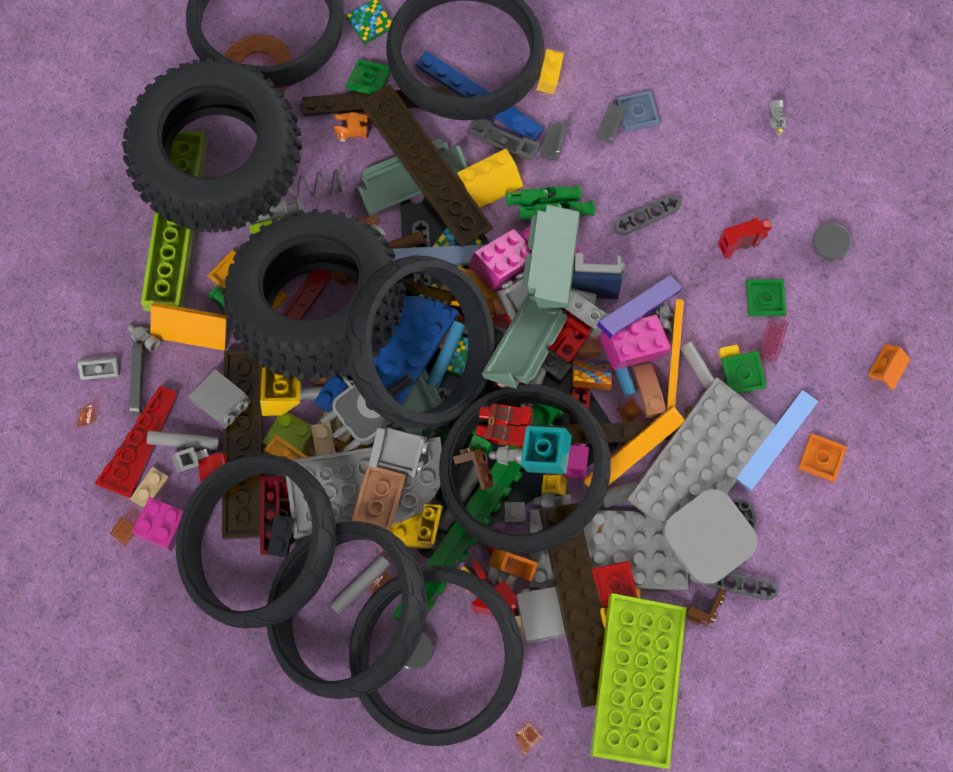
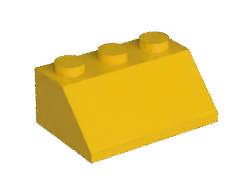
[457,149,524,209]
[260,366,301,416]

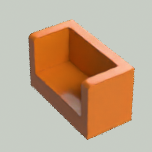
[488,548,538,581]

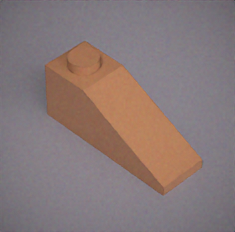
[633,363,666,421]

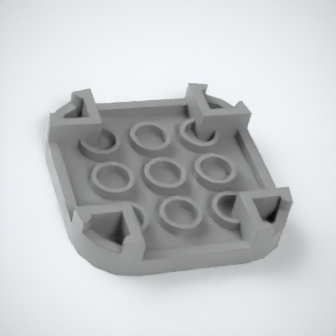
[662,489,758,585]

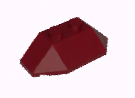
[260,476,297,555]

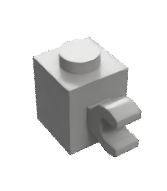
[170,447,209,473]

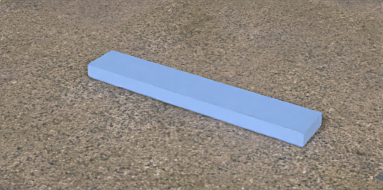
[736,390,818,491]

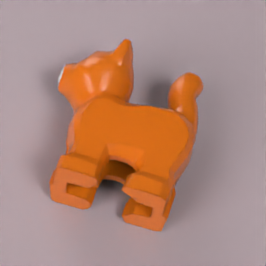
[334,112,368,142]

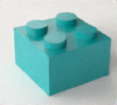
[521,426,572,474]

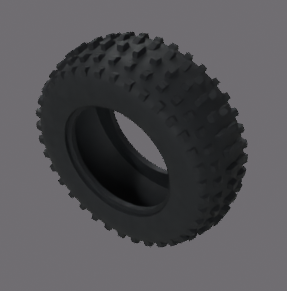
[122,58,302,233]
[224,209,406,382]

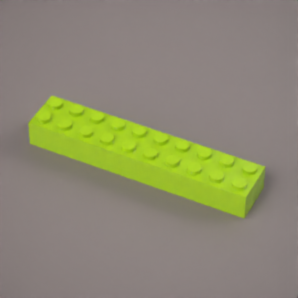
[141,131,208,312]

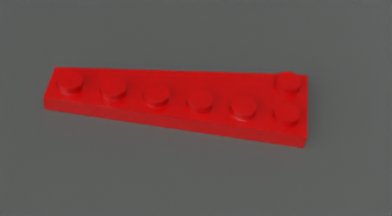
[94,386,178,499]

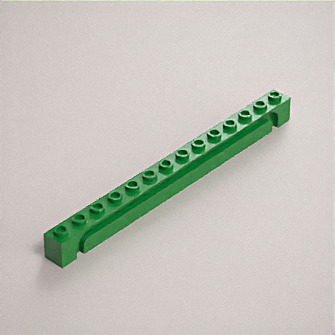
[392,404,564,621]

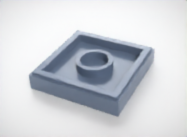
[615,90,660,132]

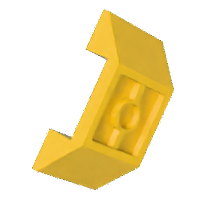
[391,504,443,549]

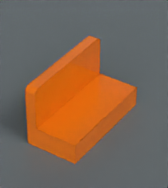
[868,344,910,390]

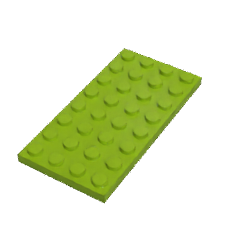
[590,593,687,769]

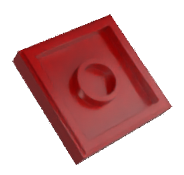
[591,561,638,608]

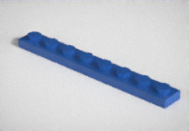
[416,51,544,141]

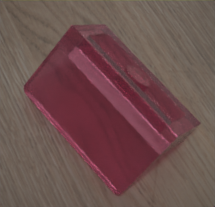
[759,320,789,362]

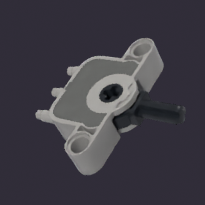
[321,372,414,451]

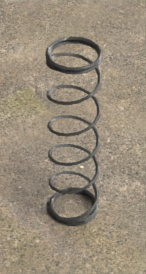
[280,169,342,201]

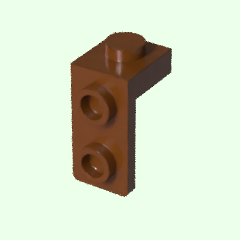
[453,447,494,490]
[686,587,726,626]

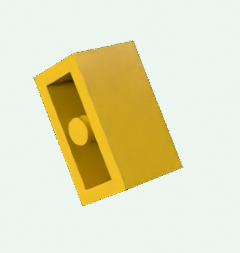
[536,49,564,94]

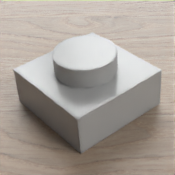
[504,502,525,523]

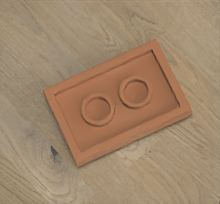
[351,466,406,532]

